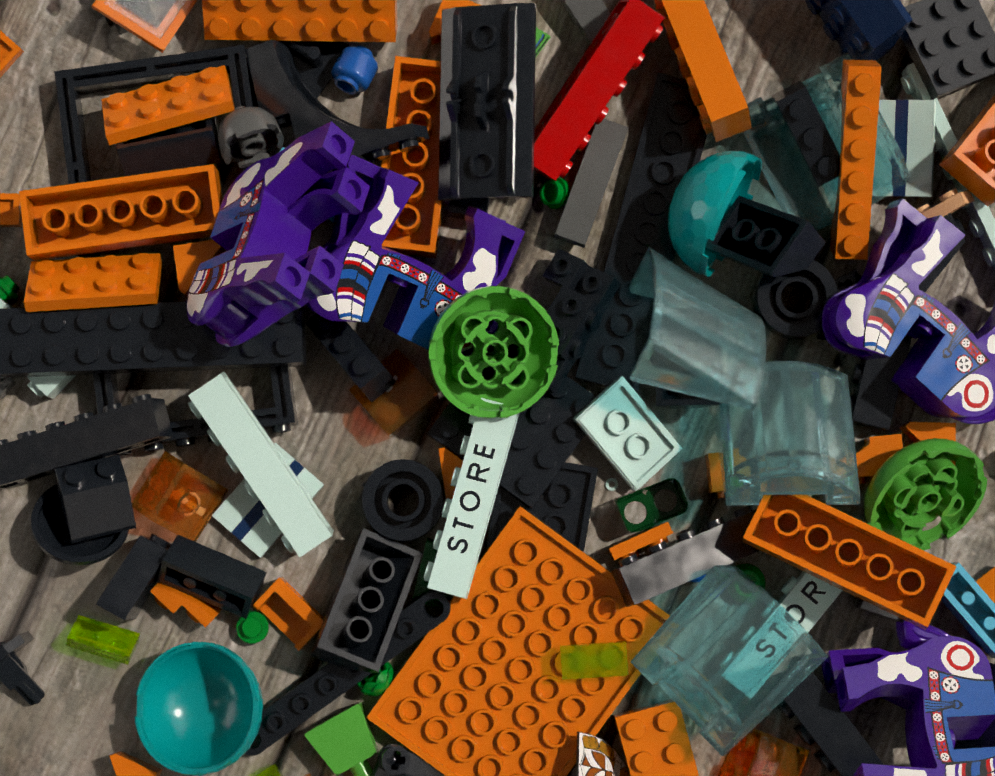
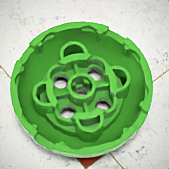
[428,286,559,418]
[864,438,987,550]

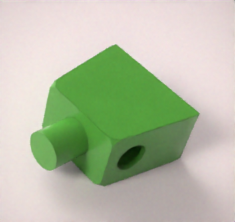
[304,701,378,776]

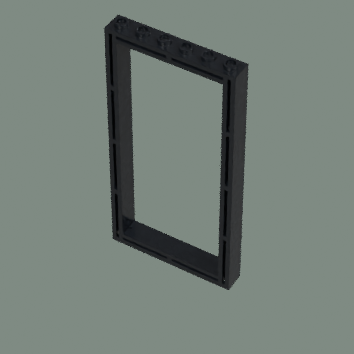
[54,45,298,456]

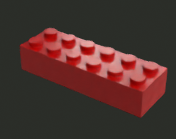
[534,0,665,181]

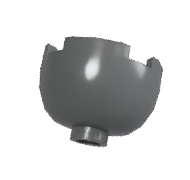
[217,106,284,168]

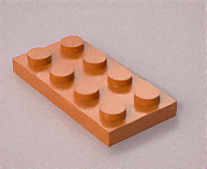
[101,65,235,145]
[24,253,162,312]

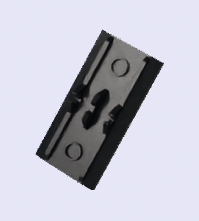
[438,3,536,201]

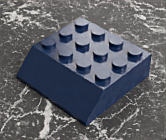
[805,0,913,60]

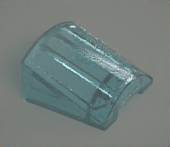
[743,53,910,230]
[629,247,766,411]
[715,361,861,505]
[631,565,828,756]

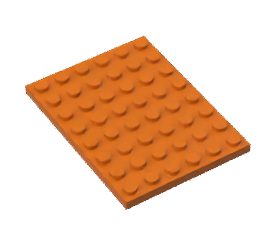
[366,506,678,776]

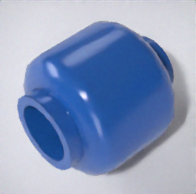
[331,46,378,94]

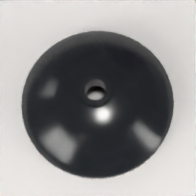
[31,484,129,565]

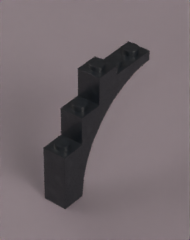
[245,39,429,171]

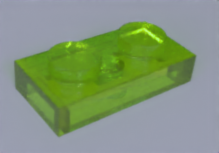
[66,615,140,665]
[560,641,628,680]

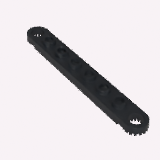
[245,590,451,756]

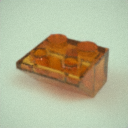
[718,722,809,776]

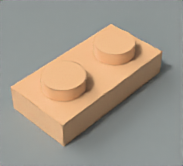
[917,188,975,218]

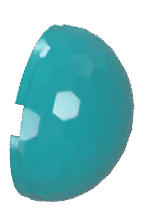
[668,151,762,277]
[134,642,263,776]

